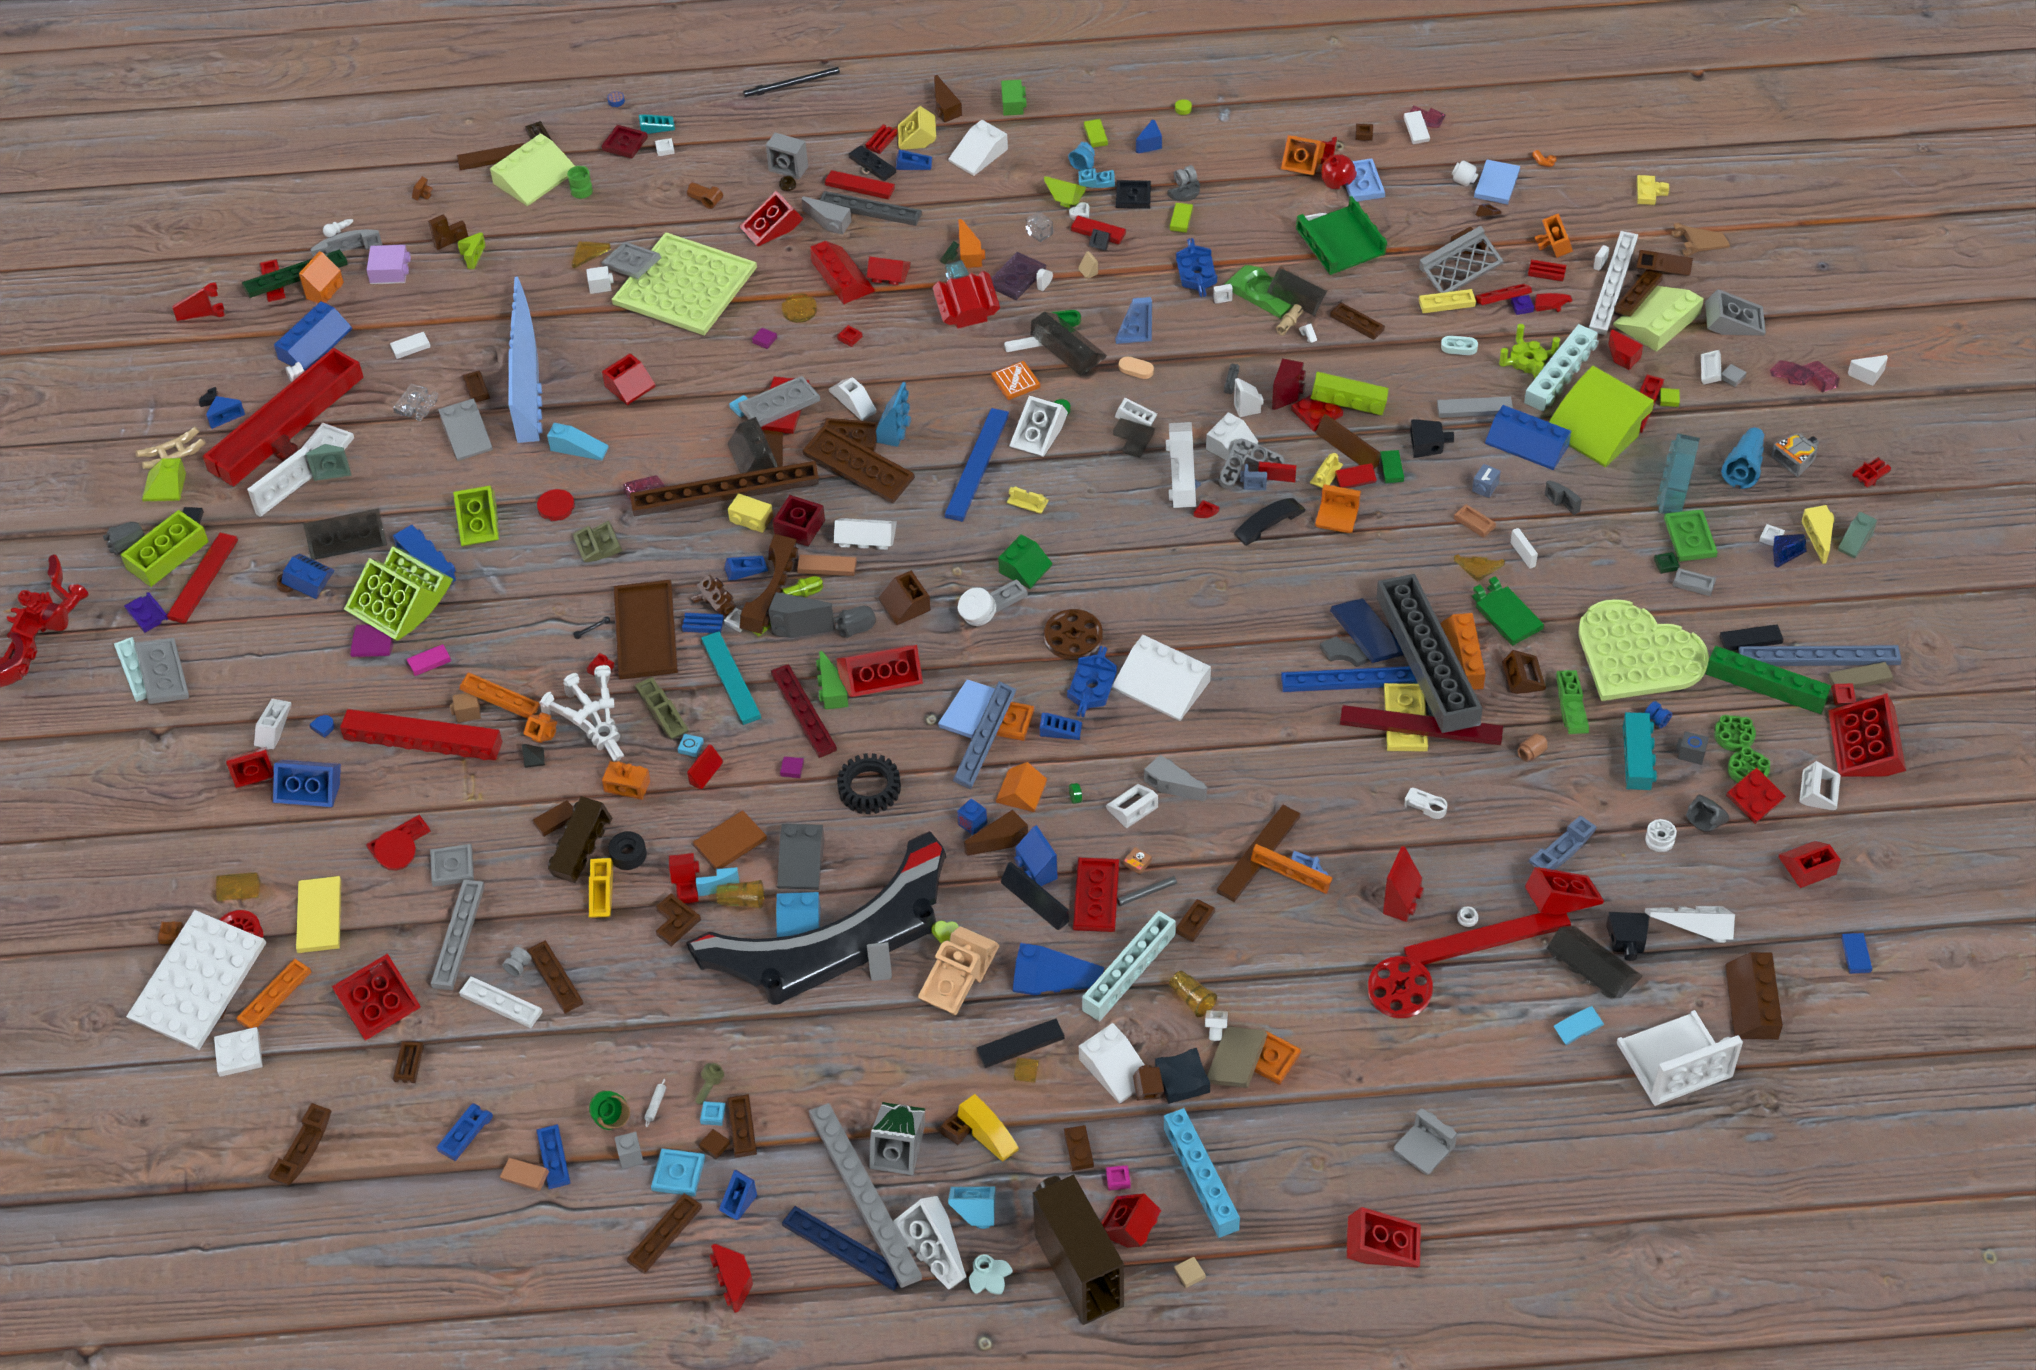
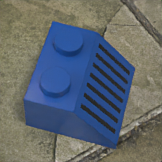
[282,554,334,599]

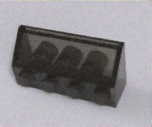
[1030,311,1107,376]
[303,508,387,560]
[1547,926,1642,999]

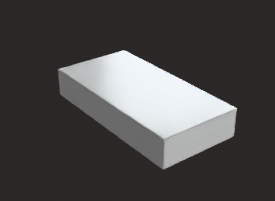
[1403,111,1430,144]
[390,332,430,359]
[1701,350,1721,385]
[1510,528,1538,569]

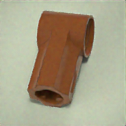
[687,182,723,209]

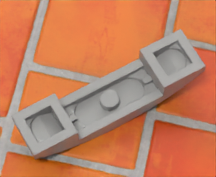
[310,229,382,257]

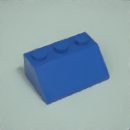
[273,760,341,807]

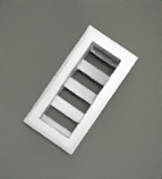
[1115,398,1157,428]

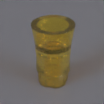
[716,880,764,909]
[1169,970,1217,1017]

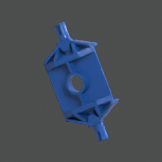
[1176,238,1217,297]
[1067,646,1117,717]

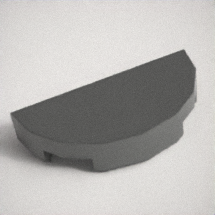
[1167,180,1200,202]

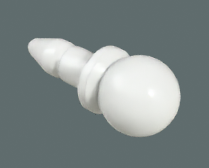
[323,219,353,237]

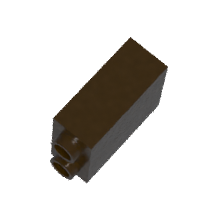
[1032,1174,1124,1325]

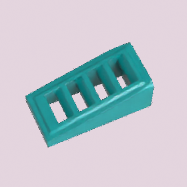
[639,114,675,134]

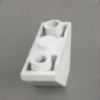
[829,377,877,421]

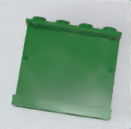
[1296,196,1387,275]

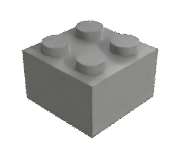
[766,133,808,180]

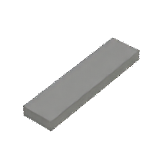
[1437,396,1513,418]

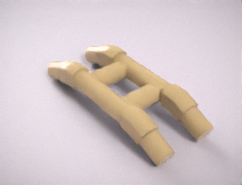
[136,427,206,469]

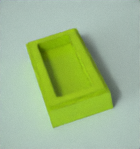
[1084,119,1108,148]
[1170,203,1193,233]

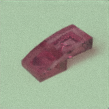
[1409,105,1446,128]
[1770,360,1814,386]

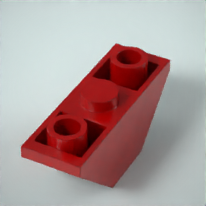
[709,1244,753,1313]

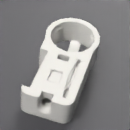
[1404,788,1447,819]

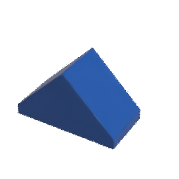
[1136,119,1162,153]
[206,396,245,429]
[719,1170,757,1220]

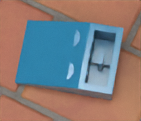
[876,382,911,447]

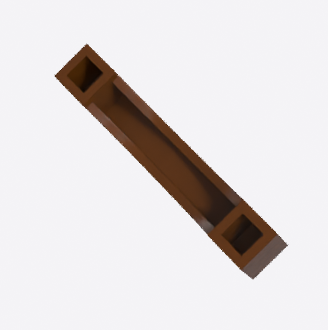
[739,534,799,634]

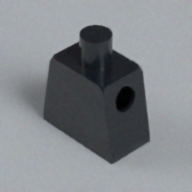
[1410,419,1454,458]
[1606,912,1650,961]

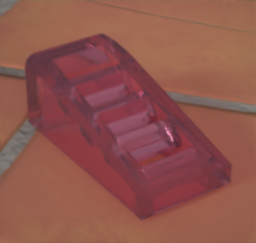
[1802,361,1840,392]
[623,475,666,501]

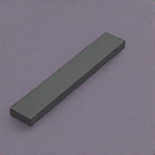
[820,191,922,226]

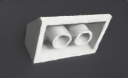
[834,518,897,550]

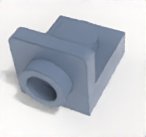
[1240,464,1267,490]

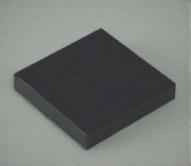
[1116,180,1151,209]

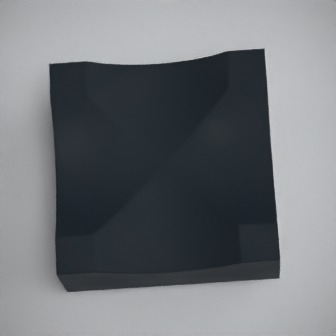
[1155,1047,1210,1104]

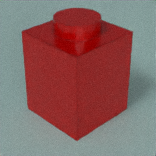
[669,853,700,884]

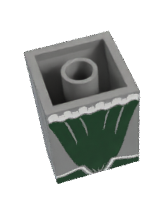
[870,1102,926,1175]

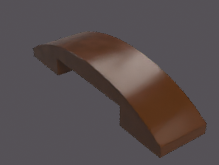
[268,1103,332,1186]

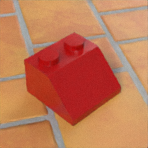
[866,256,911,285]
[226,747,274,788]
[1101,1193,1162,1248]

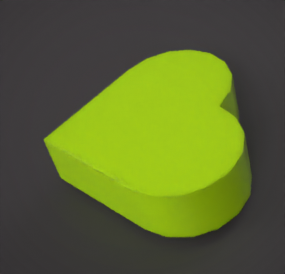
[931,921,959,944]

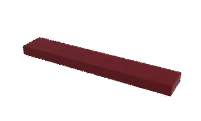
[771,664,837,758]

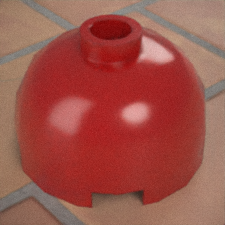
[1321,154,1357,189]

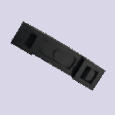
[1234,498,1306,546]

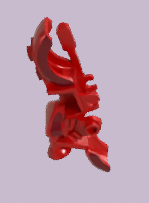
[0,554,89,687]

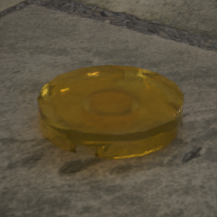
[782,293,817,323]

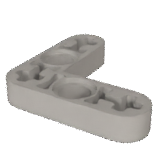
[1218,438,1285,489]

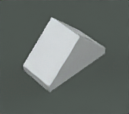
[1848,355,1888,386]

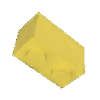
[728,494,773,533]

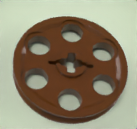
[1044,609,1103,660]

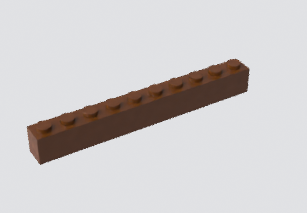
[630,461,819,517]

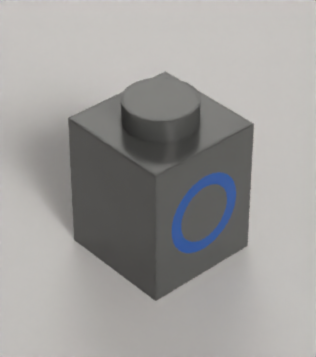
[1676,731,1709,765]

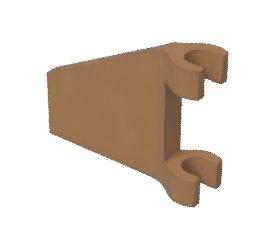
[1671,223,1730,257]

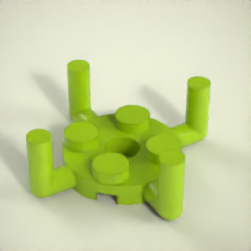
[1499,324,1560,378]

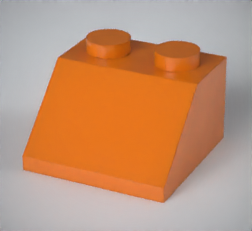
[1281,135,1325,175]
[299,251,344,303]

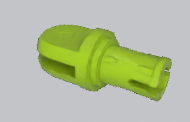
[782,576,823,598]

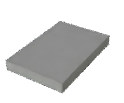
[601,242,661,279]

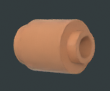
[1517,733,1548,762]

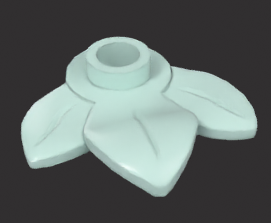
[969,1254,1013,1294]

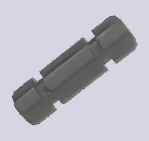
[1224,363,1240,394]

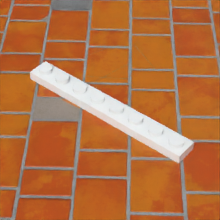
[1589,231,1638,335]

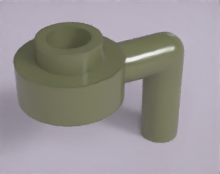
[695,1063,724,1105]

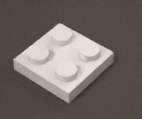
[214,1027,263,1077]

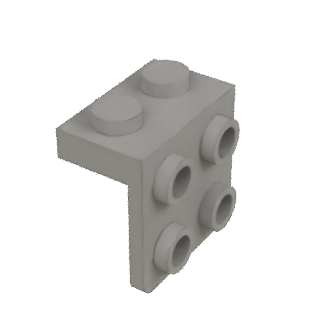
[1394,1108,1457,1175]

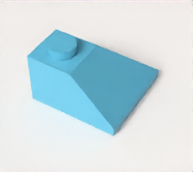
[948,1187,995,1229]

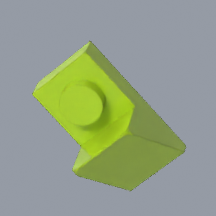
[458,232,486,269]

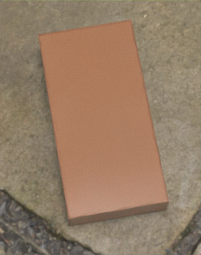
[1454,504,1496,538]
[500,1158,549,1191]

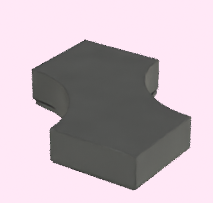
[1320,636,1370,667]

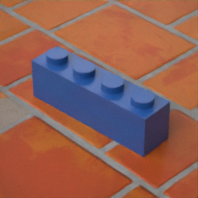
[393,525,456,583]

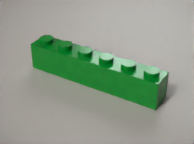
[1705,646,1832,714]

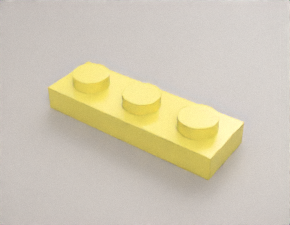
[1419,289,1476,313]

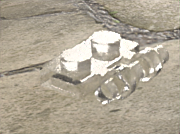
[393,383,439,421]

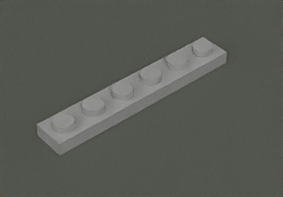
[431,880,485,990]

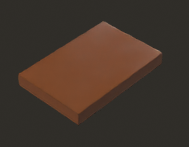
[693,810,767,871]

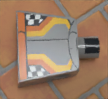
[1771,433,1819,477]

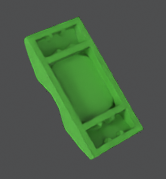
[1224,265,1302,319]

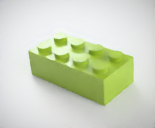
[120,510,209,587]

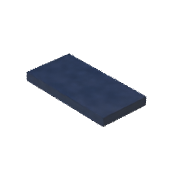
[1330,598,1404,663]

